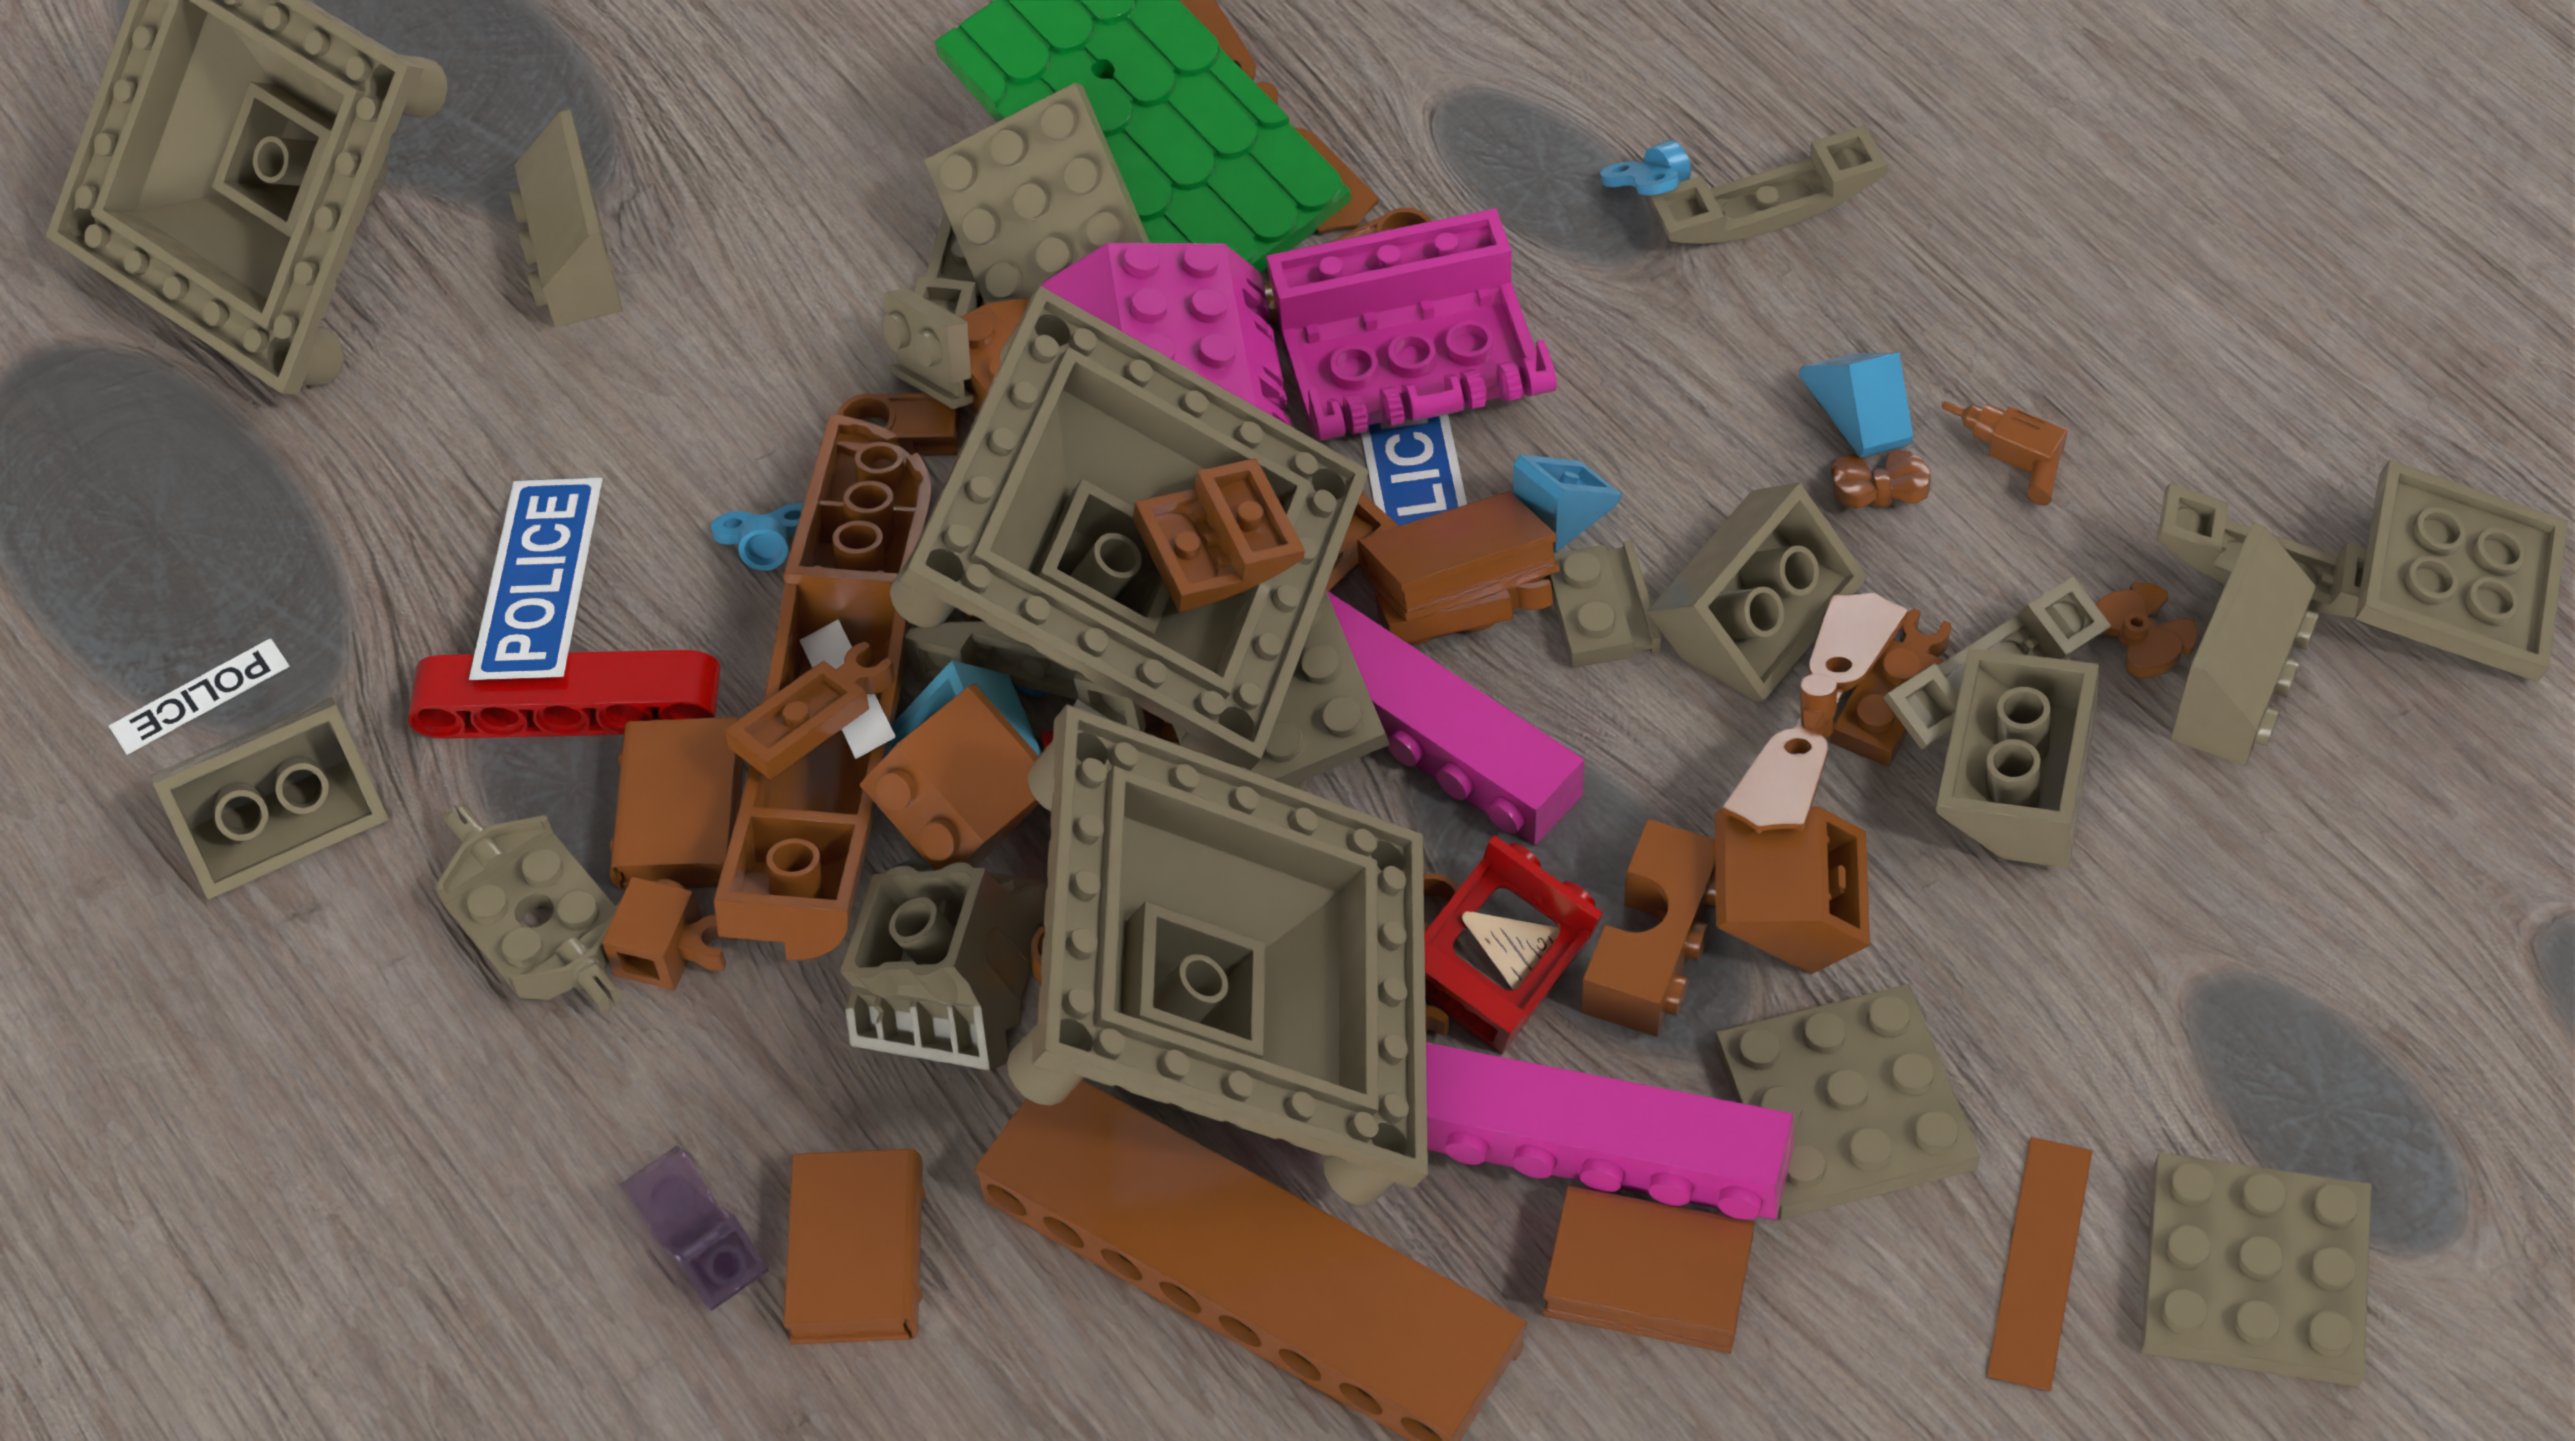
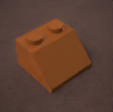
[859,683,1039,870]

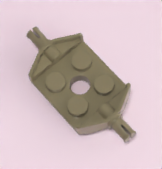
[435,803,623,1011]

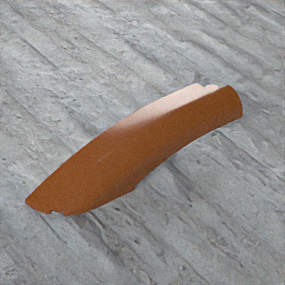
[714,415,932,960]

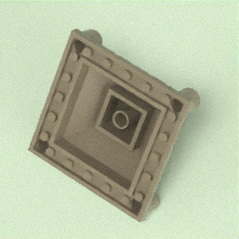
[45,0,448,394]
[890,286,1370,771]
[1007,704,1428,1206]

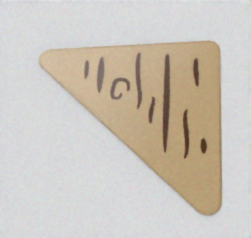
[1462,911,1589,990]

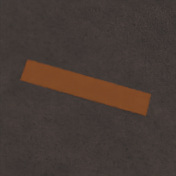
[1987,1137,2092,1392]

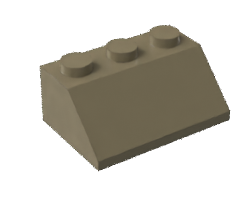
[509,109,623,327]
[1647,482,1867,702]
[2171,522,2320,766]
[1936,648,2099,868]
[151,697,389,900]

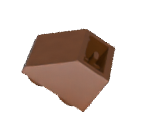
[1715,806,1870,974]

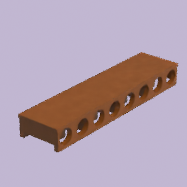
[974,1080,1527,1441]

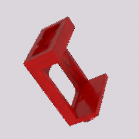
[1424,835,1603,1055]

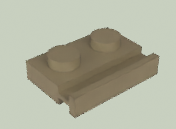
[882,287,973,409]
[1546,540,1662,668]

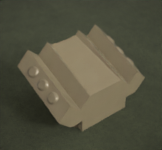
[840,859,1048,1071]

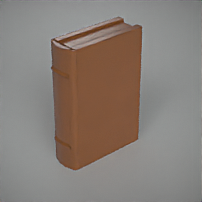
[1357,491,1560,622]
[609,717,744,891]
[784,1148,926,1345]
[1543,1185,1755,1354]

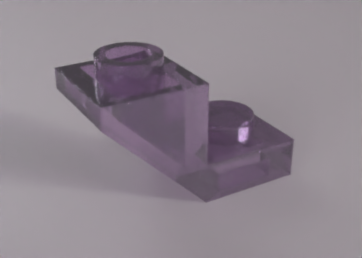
[619,1145,769,1311]

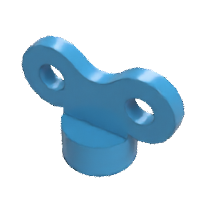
[1600,140,1691,196]
[710,503,804,571]

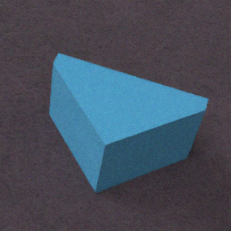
[1798,352,1913,458]
[1513,454,1623,553]

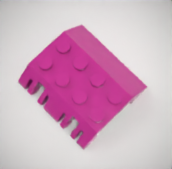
[1266,208,1557,441]
[1041,243,1292,427]

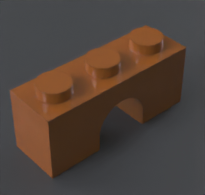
[1581,819,1716,1037]

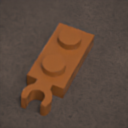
[1375,577,1553,645]
[1830,608,1951,767]
[725,642,895,780]

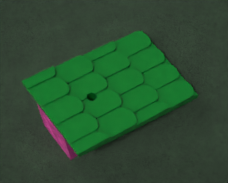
[935,0,1351,272]

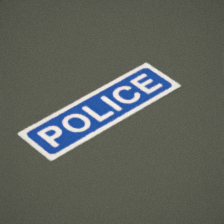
[1361,414,1467,526]
[469,478,603,680]

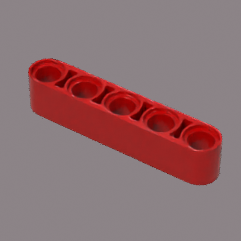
[408,650,721,739]

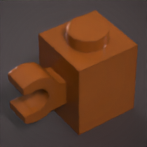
[602,877,737,990]

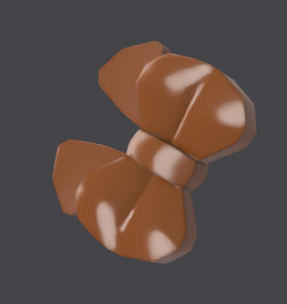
[1831,450,1931,509]
[2096,582,2198,679]

